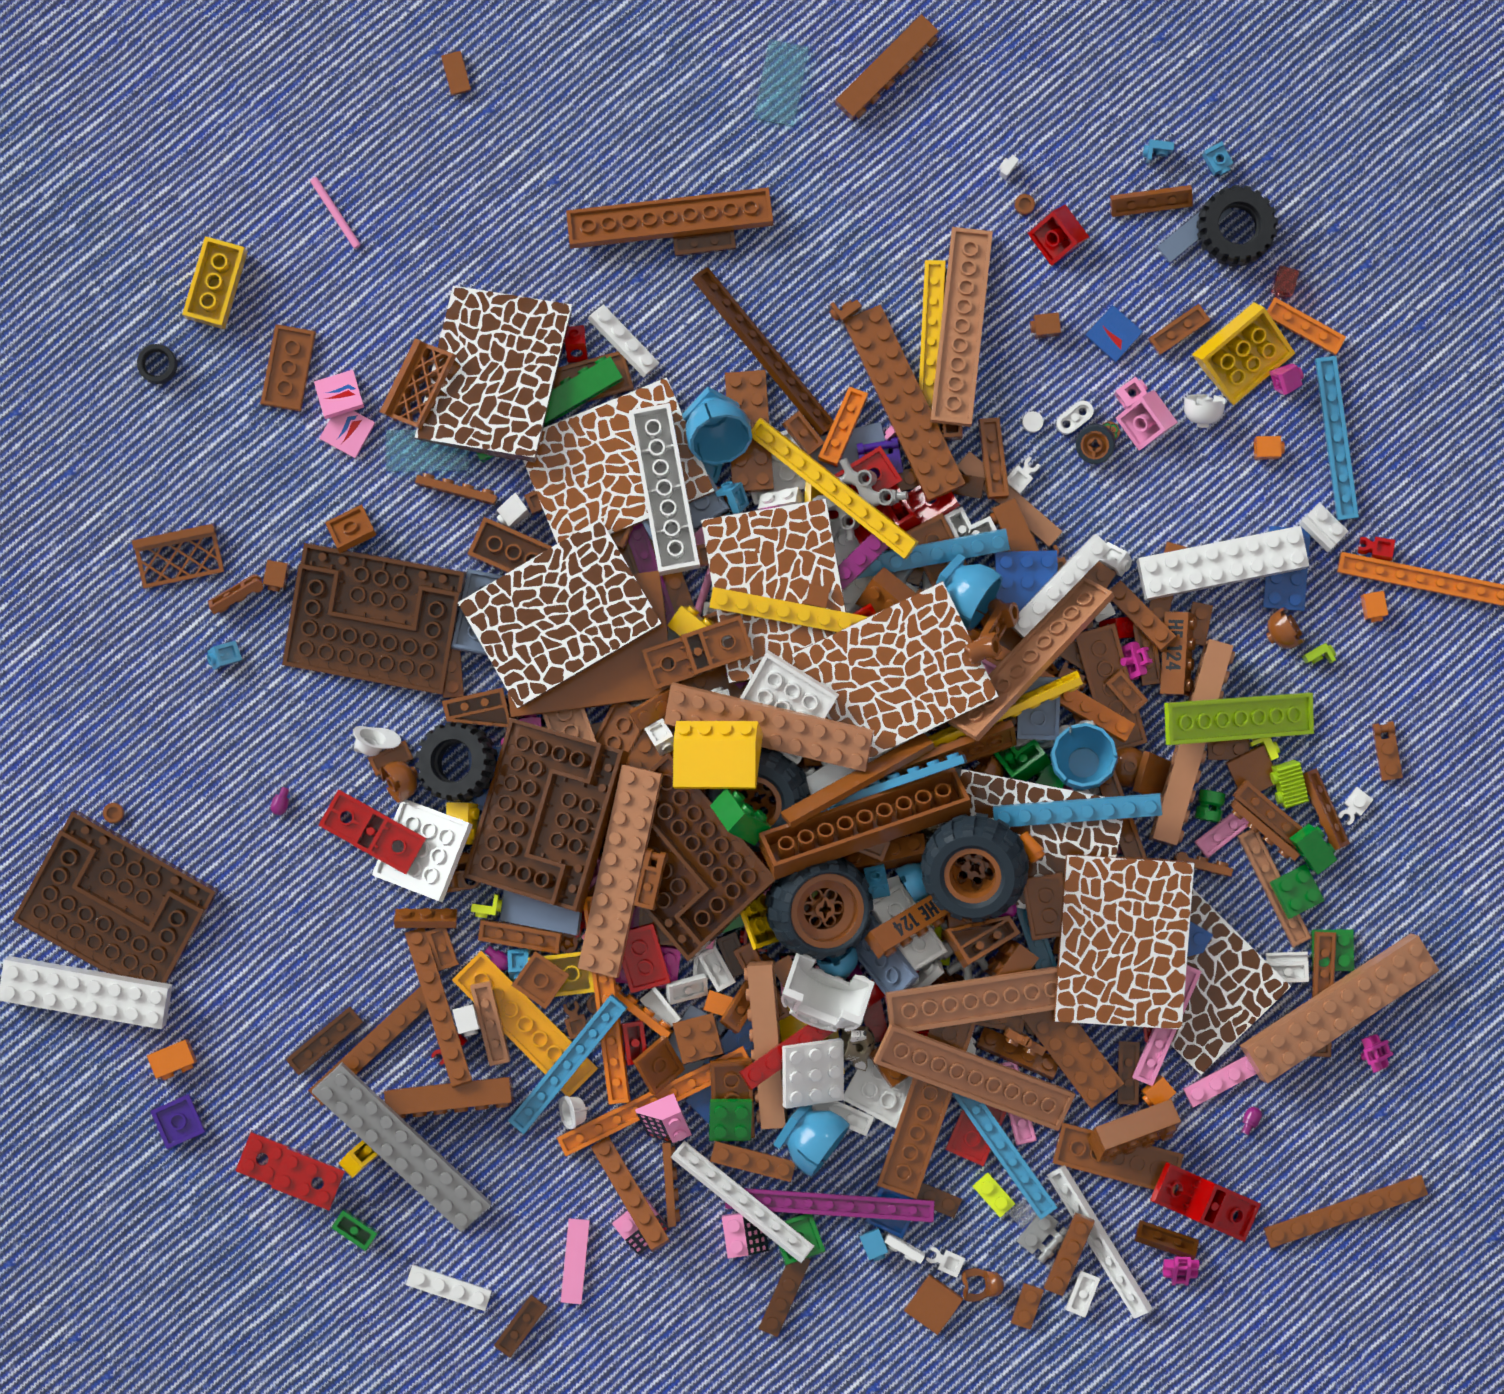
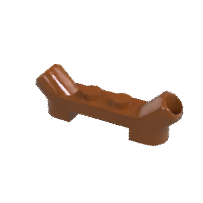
[964,599,1019,664]

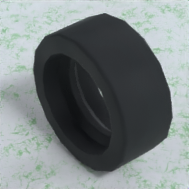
[137,344,177,384]

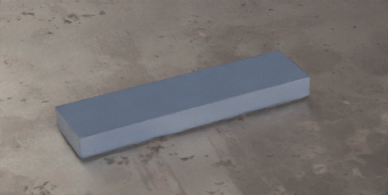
[1157,208,1233,263]

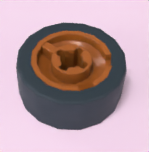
[1076,424,1115,464]

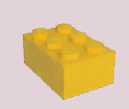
[528,952,594,997]

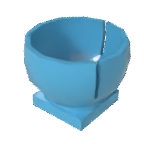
[682,387,752,465]
[936,554,1003,631]
[1050,723,1118,791]
[773,1105,850,1178]

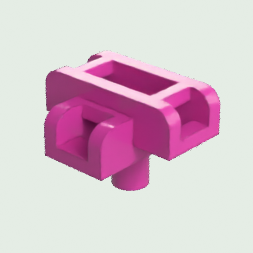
[1120,642,1153,680]
[1361,1034,1393,1073]
[1162,1255,1200,1286]

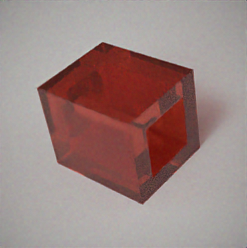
[1271,265,1299,299]

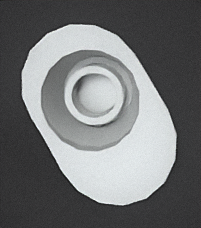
[353,726,401,756]
[559,1096,589,1129]

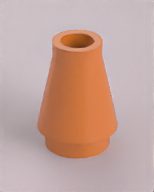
[1019,831,1045,864]

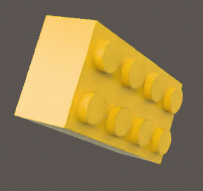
[182,236,248,330]

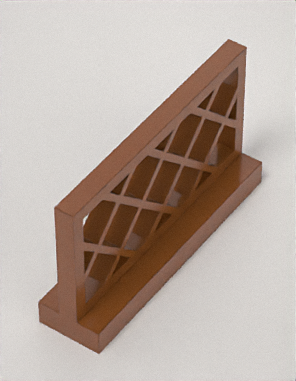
[379,338,457,429]
[132,523,224,589]

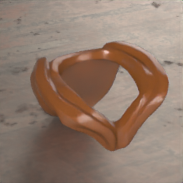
[962,1268,1004,1302]

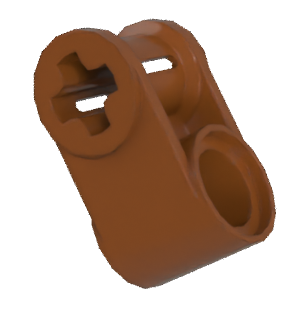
[446,870,481,893]

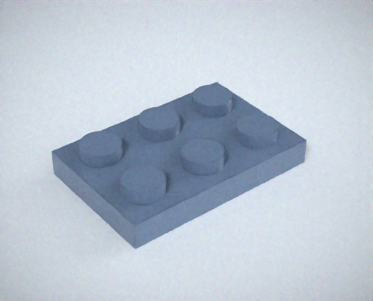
[1017,677,1061,740]

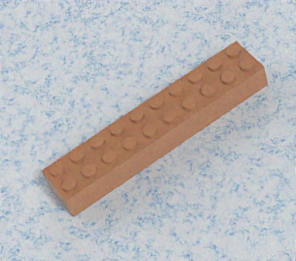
[1149,639,1235,847]
[1239,933,1439,1084]

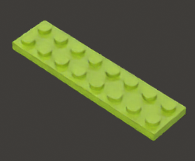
[1164,692,1314,745]

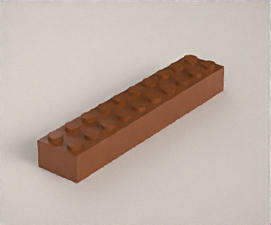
[759,767,970,880]

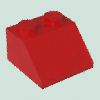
[1027,204,1089,266]

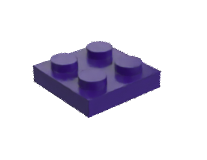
[150,1094,206,1149]

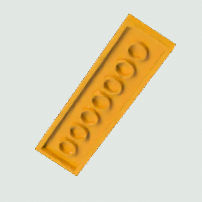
[452,951,598,1097]

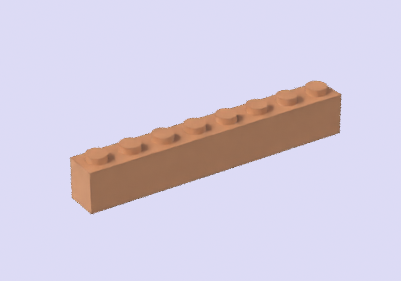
[744,960,788,1129]

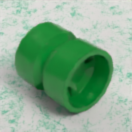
[1194,789,1226,823]

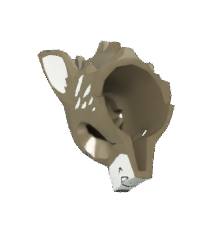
[841,1026,875,1071]

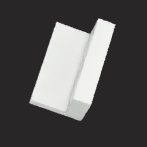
[640,987,682,1026]

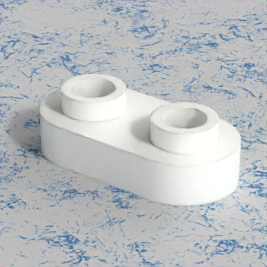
[1056,401,1093,435]

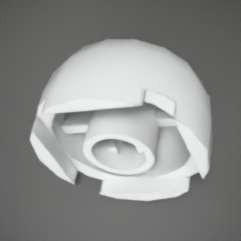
[1184,394,1225,428]

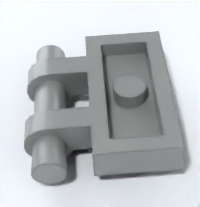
[1016,1214,1068,1264]

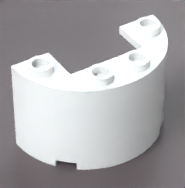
[781,953,875,1032]

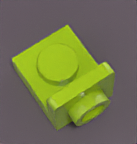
[1302,643,1336,664]

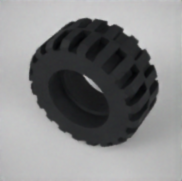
[1196,185,1278,267]
[415,722,498,802]

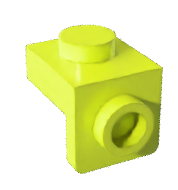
[1249,737,1280,761]
[471,894,502,918]

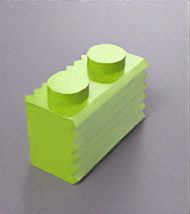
[1270,760,1309,808]

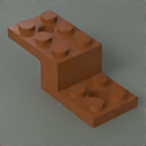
[642,615,754,690]

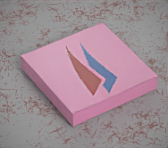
[314,370,364,419]
[319,411,376,459]

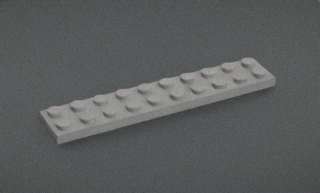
[312,1062,491,1232]

